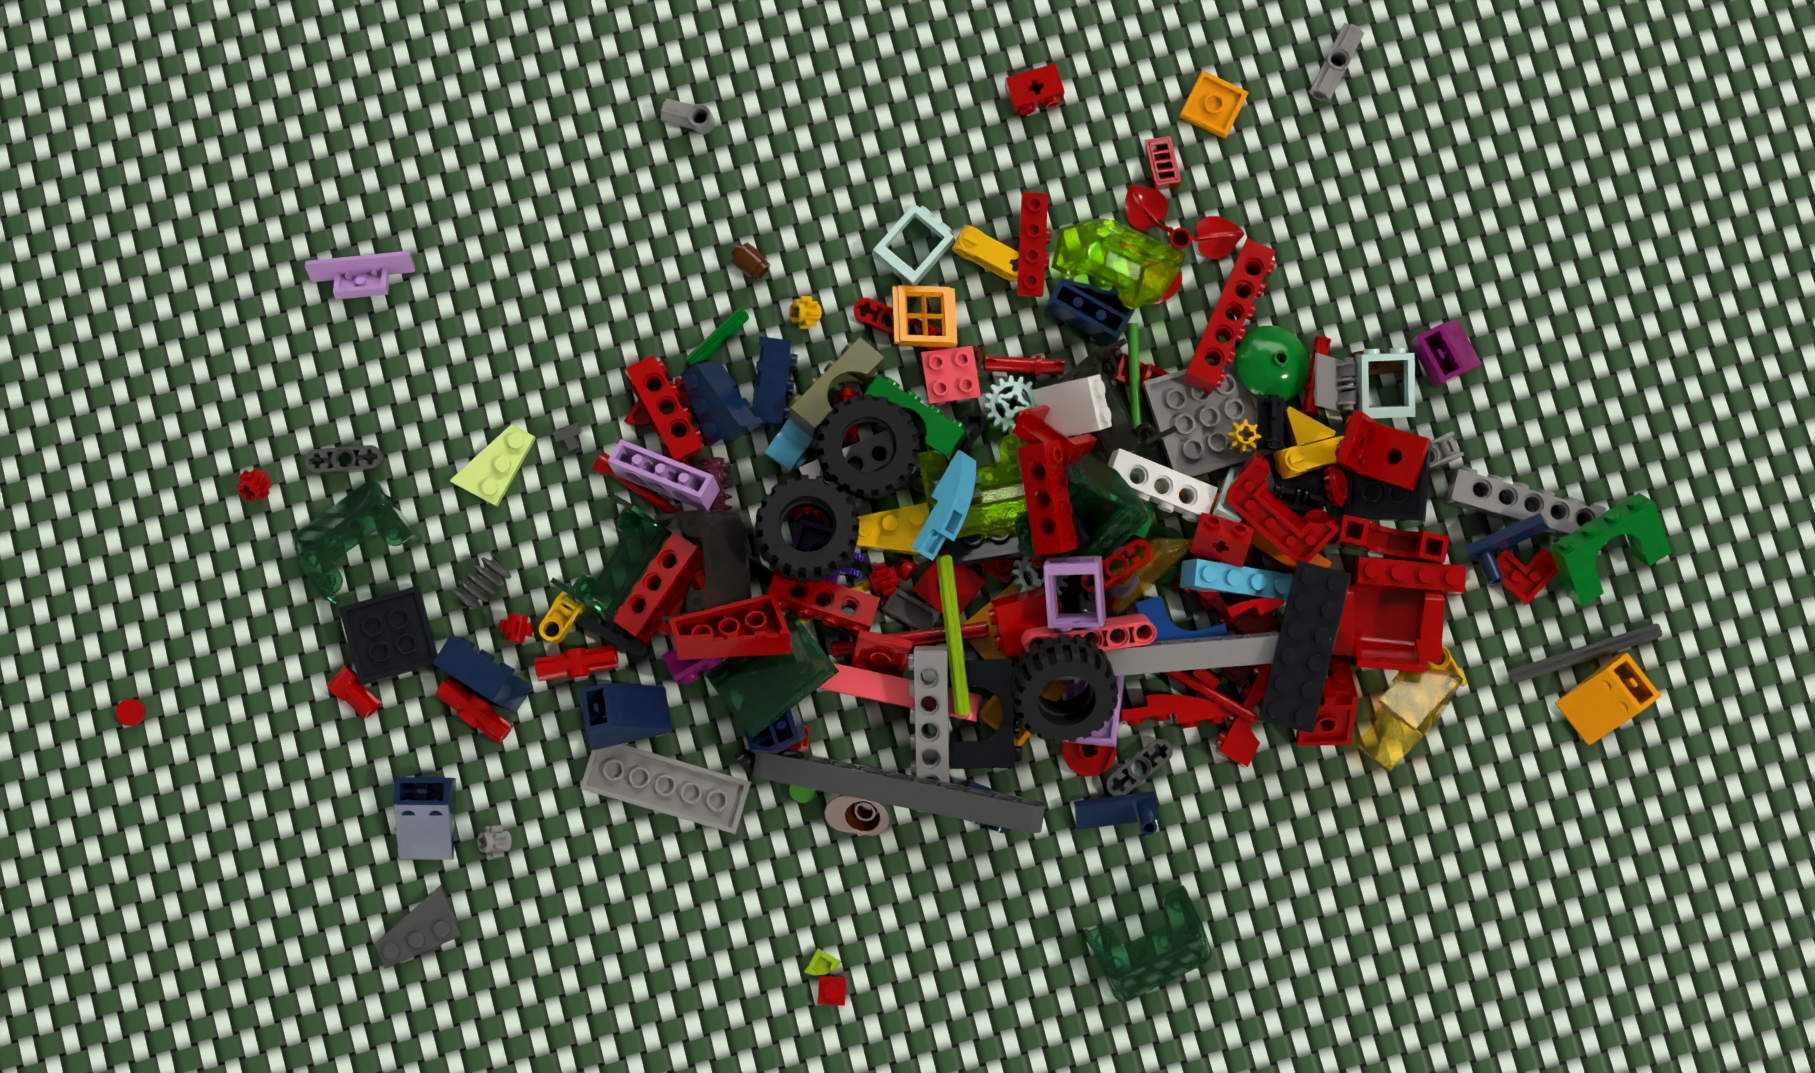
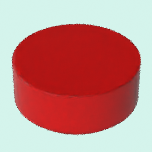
[116,699,146,726]

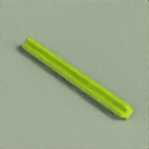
[936,555,971,716]

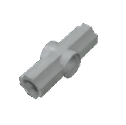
[1309,23,1364,102]

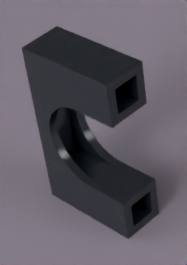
[948,659,1023,769]

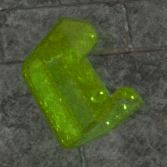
[1051,218,1185,309]
[918,434,1030,540]

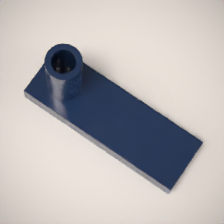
[1465,513,1550,585]
[1074,791,1158,835]

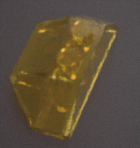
[1113,538,1193,617]

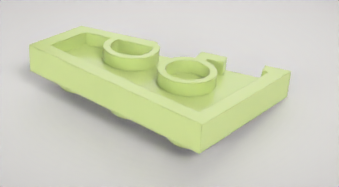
[450,424,536,507]

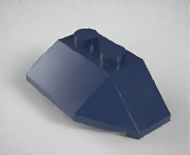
[739,664,807,753]

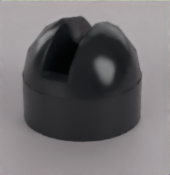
[734,749,755,773]

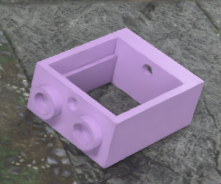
[1043,556,1106,632]

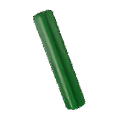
[686,307,749,367]

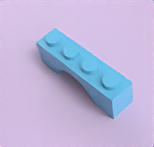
[1180,559,1293,602]

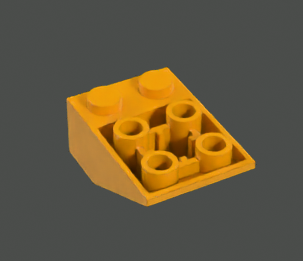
[1555,653,1661,746]

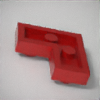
[1495,548,1558,605]

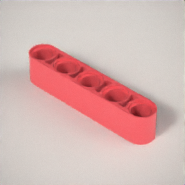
[1021,614,1157,653]

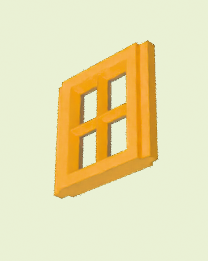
[892,285,958,347]

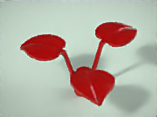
[1125,185,1244,305]

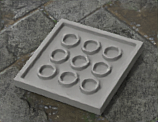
[1142,356,1276,478]

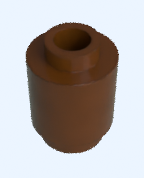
[731,242,771,281]

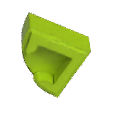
[804,948,841,976]

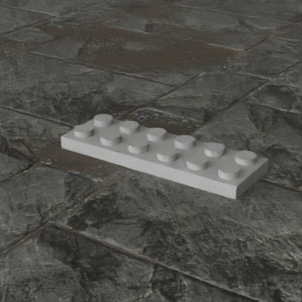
[580,744,752,834]

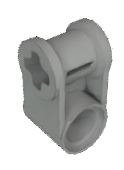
[1430,431,1464,469]

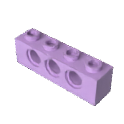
[608,439,720,512]

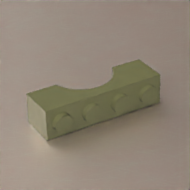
[788,337,884,438]

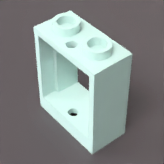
[873,203,954,286]
[1355,348,1415,419]

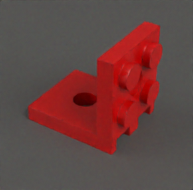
[1335,410,1431,491]
[1296,654,1358,746]

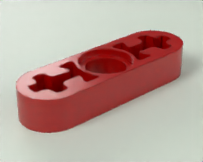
[1081,539,1153,595]

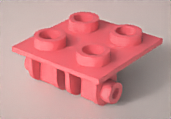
[921,346,981,406]

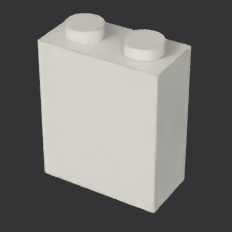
[1033,374,1112,437]

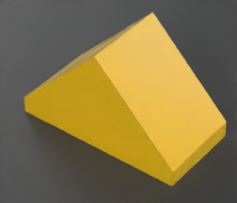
[1284,406,1336,447]

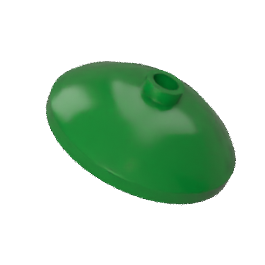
[1234,325,1310,402]

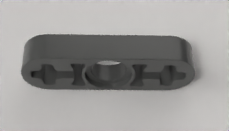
[305,445,385,475]
[1105,739,1173,796]

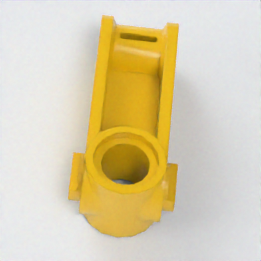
[952,225,1019,282]
[1275,436,1344,479]

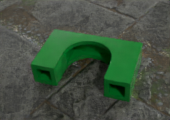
[1549,493,1672,607]

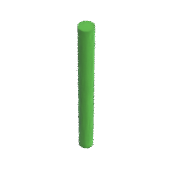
[1127,323,1142,429]

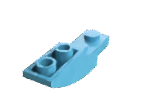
[911,450,976,561]

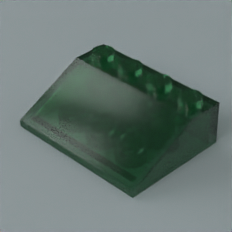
[706,611,839,738]

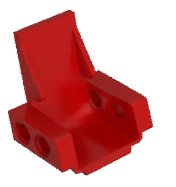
[1332,585,1445,673]

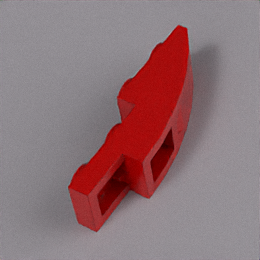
[1120,694,1232,729]

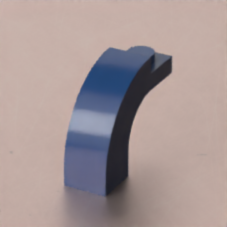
[1133,596,1228,642]

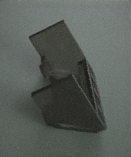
[1057,338,1178,471]
[655,510,752,625]

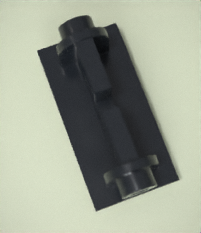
[1257,394,1284,450]

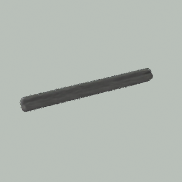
[1508,623,1662,684]

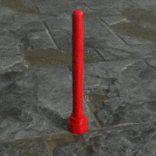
[592,452,703,535]
[1163,671,1258,723]

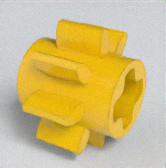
[789,296,822,329]
[1226,419,1261,454]

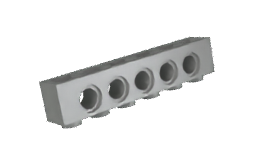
[1444,467,1607,546]
[909,646,950,812]

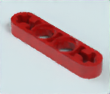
[853,298,948,351]

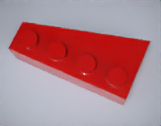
[668,593,791,660]

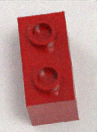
[1004,63,1065,115]
[1190,512,1254,568]

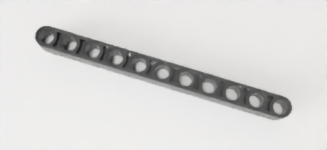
[752,750,1046,833]

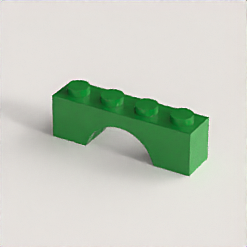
[863,375,967,463]

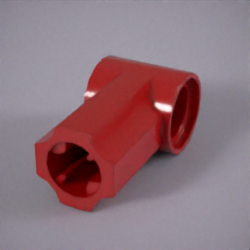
[326,665,382,719]

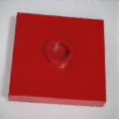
[912,549,986,616]
[850,630,913,678]

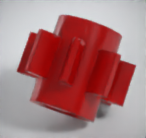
[236,468,272,502]
[868,562,900,597]
[499,614,534,643]

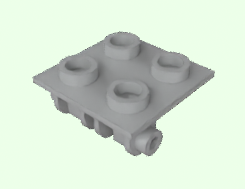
[1313,353,1357,414]

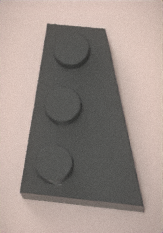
[375,885,463,969]

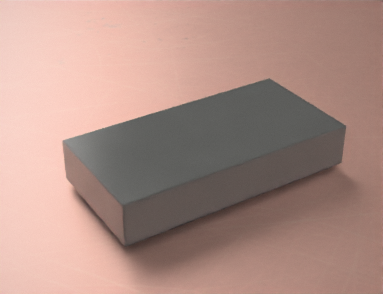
[881,586,940,630]

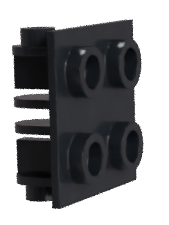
[1272,467,1328,513]

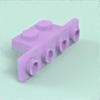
[305,251,415,300]

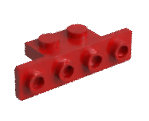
[1017,192,1051,297]

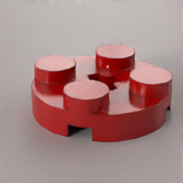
[1062,742,1116,777]

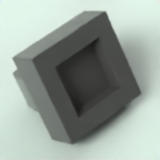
[552,422,583,451]

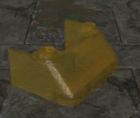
[1355,669,1463,773]

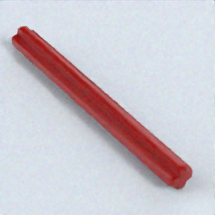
[831,621,990,657]

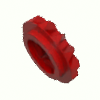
[1323,464,1348,506]

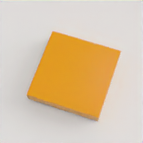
[1179,70,1249,139]

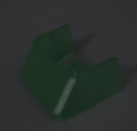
[550,492,672,625]

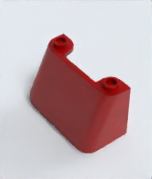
[1226,450,1340,562]

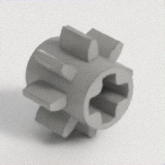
[477,825,512,858]

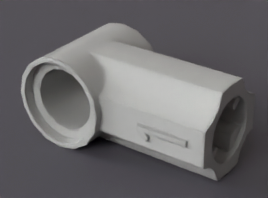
[661,98,715,134]

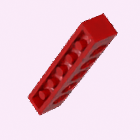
[1182,238,1276,394]

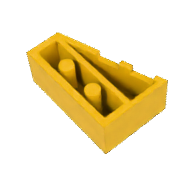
[855,503,938,558]

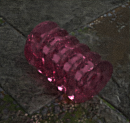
[698,457,733,514]

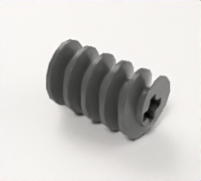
[451,551,511,610]

